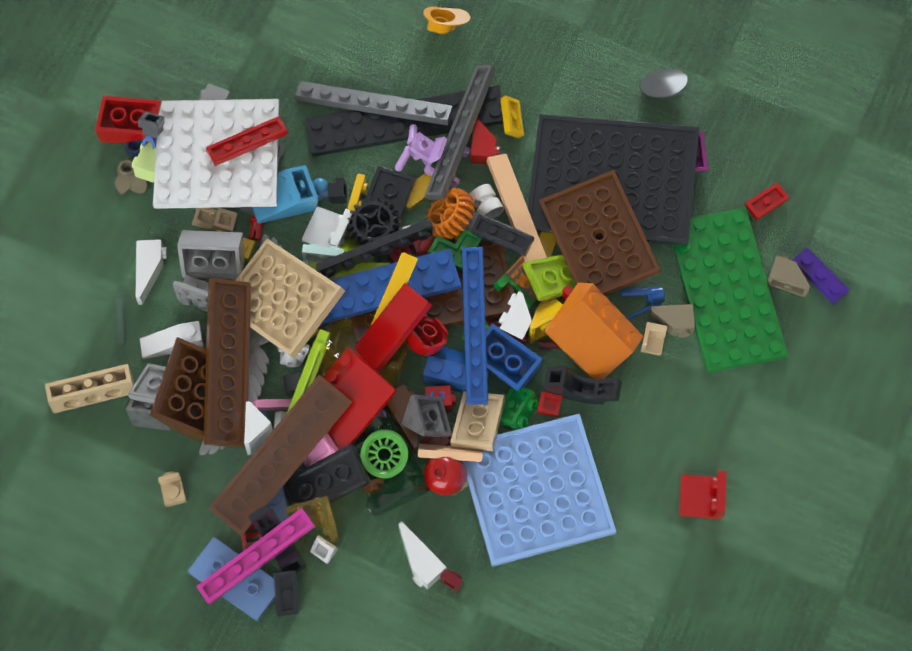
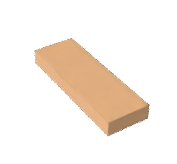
[418,444,483,462]

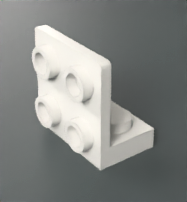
[302,207,353,247]

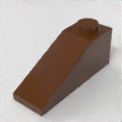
[385,384,418,454]

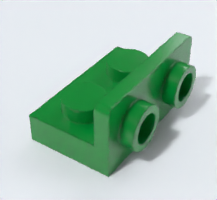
[500,387,540,430]

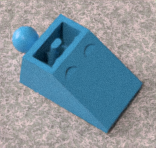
[252,165,328,224]

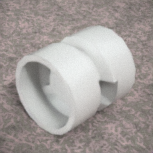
[469,184,504,219]

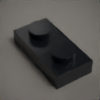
[273,569,299,616]

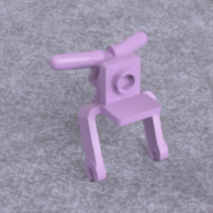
[395,124,471,187]

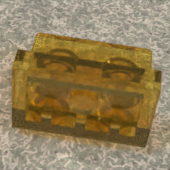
[286,496,339,543]

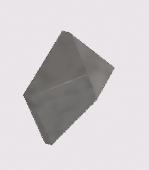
[401,395,452,437]

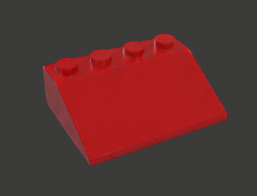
[323,348,397,451]

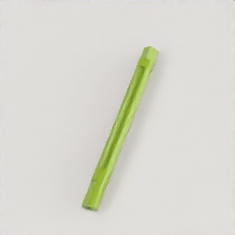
[287,329,331,413]

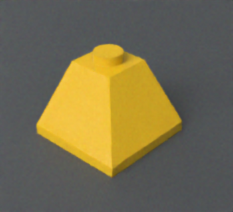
[528,298,563,344]

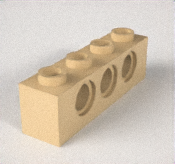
[45,364,134,413]

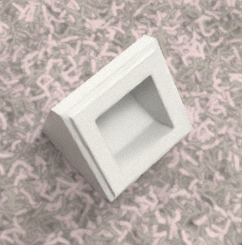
[310,535,338,564]

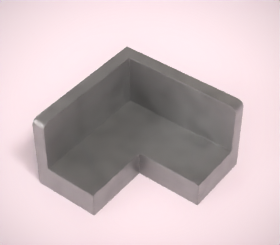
[126,399,172,431]

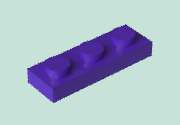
[792,247,850,305]

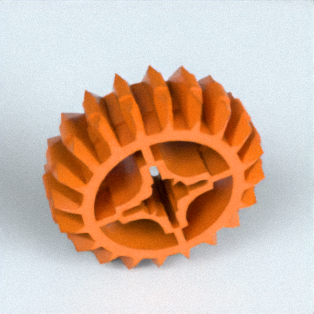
[425,187,475,240]

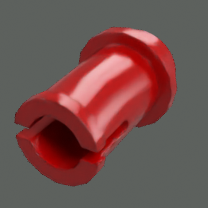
[248,215,266,242]

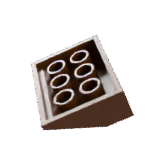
[150,337,206,442]

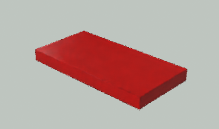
[354,283,432,371]

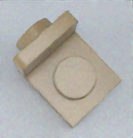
[158,472,187,507]

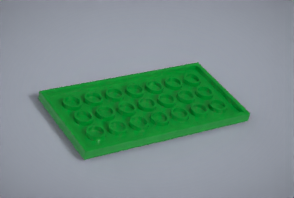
[672,207,788,373]

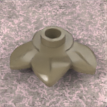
[115,160,147,195]

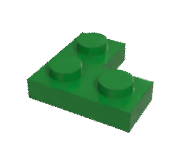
[428,229,483,272]

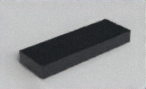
[470,214,535,257]

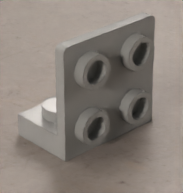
[173,275,208,312]

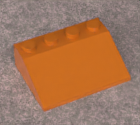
[544,283,644,379]

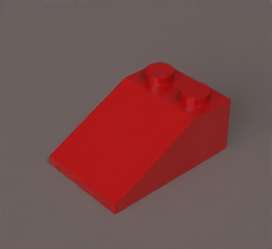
[95,96,162,144]

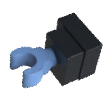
[317,178,347,204]

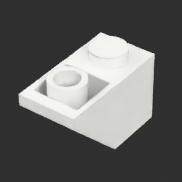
[498,291,532,339]

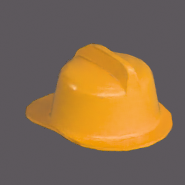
[423,6,470,34]

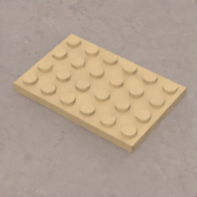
[235,239,345,359]

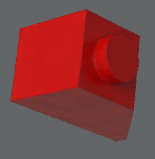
[471,119,500,165]

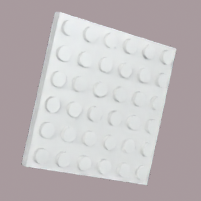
[153,99,279,208]

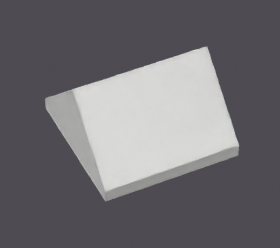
[244,402,273,455]

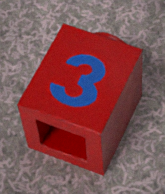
[425,385,456,412]

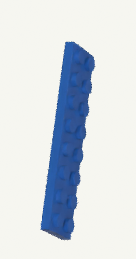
[320,249,461,325]

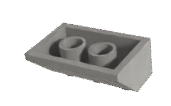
[177,230,245,280]

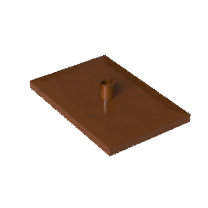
[539,170,661,295]

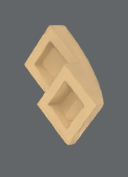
[191,207,238,232]

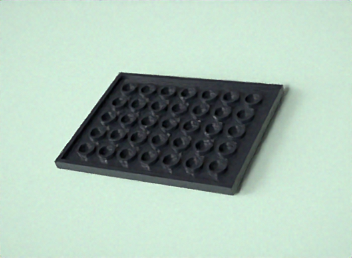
[528,114,699,245]

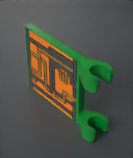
[493,255,537,309]

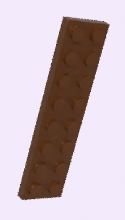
[204,278,251,448]
[209,375,352,536]

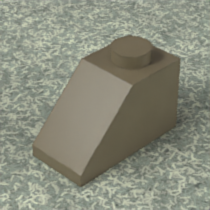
[767,256,810,297]
[649,304,695,338]

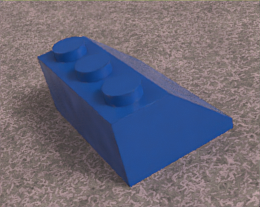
[486,323,543,391]
[423,347,491,393]

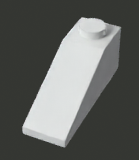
[136,240,167,305]
[140,321,204,359]
[399,521,446,590]

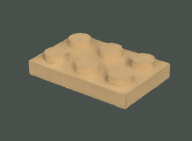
[450,391,505,451]

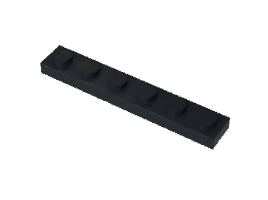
[316,219,433,278]

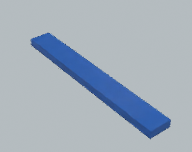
[462,247,488,405]

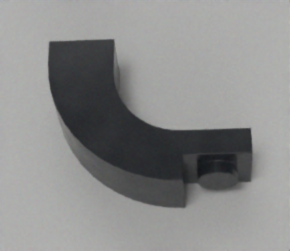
[544,367,622,405]
[248,504,307,573]

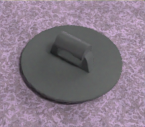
[641,69,688,98]

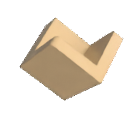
[641,322,667,356]

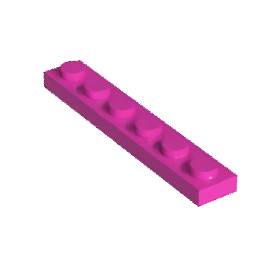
[196,508,316,605]

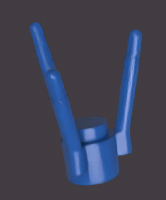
[620,286,664,320]

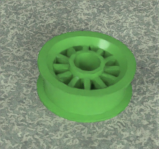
[361,429,408,478]

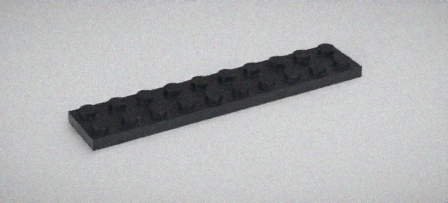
[305,85,504,157]

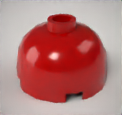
[406,314,448,356]
[423,457,467,496]

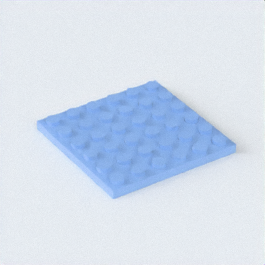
[463,414,616,567]

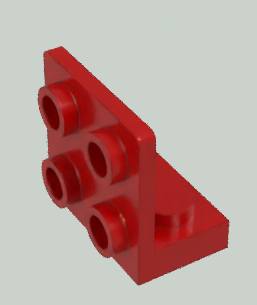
[679,471,727,520]

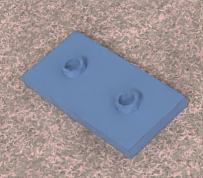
[187,537,275,622]

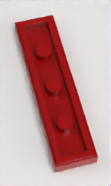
[205,116,288,166]

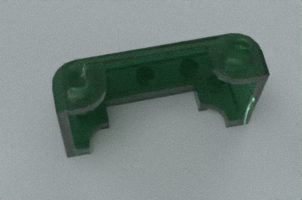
[354,416,429,516]

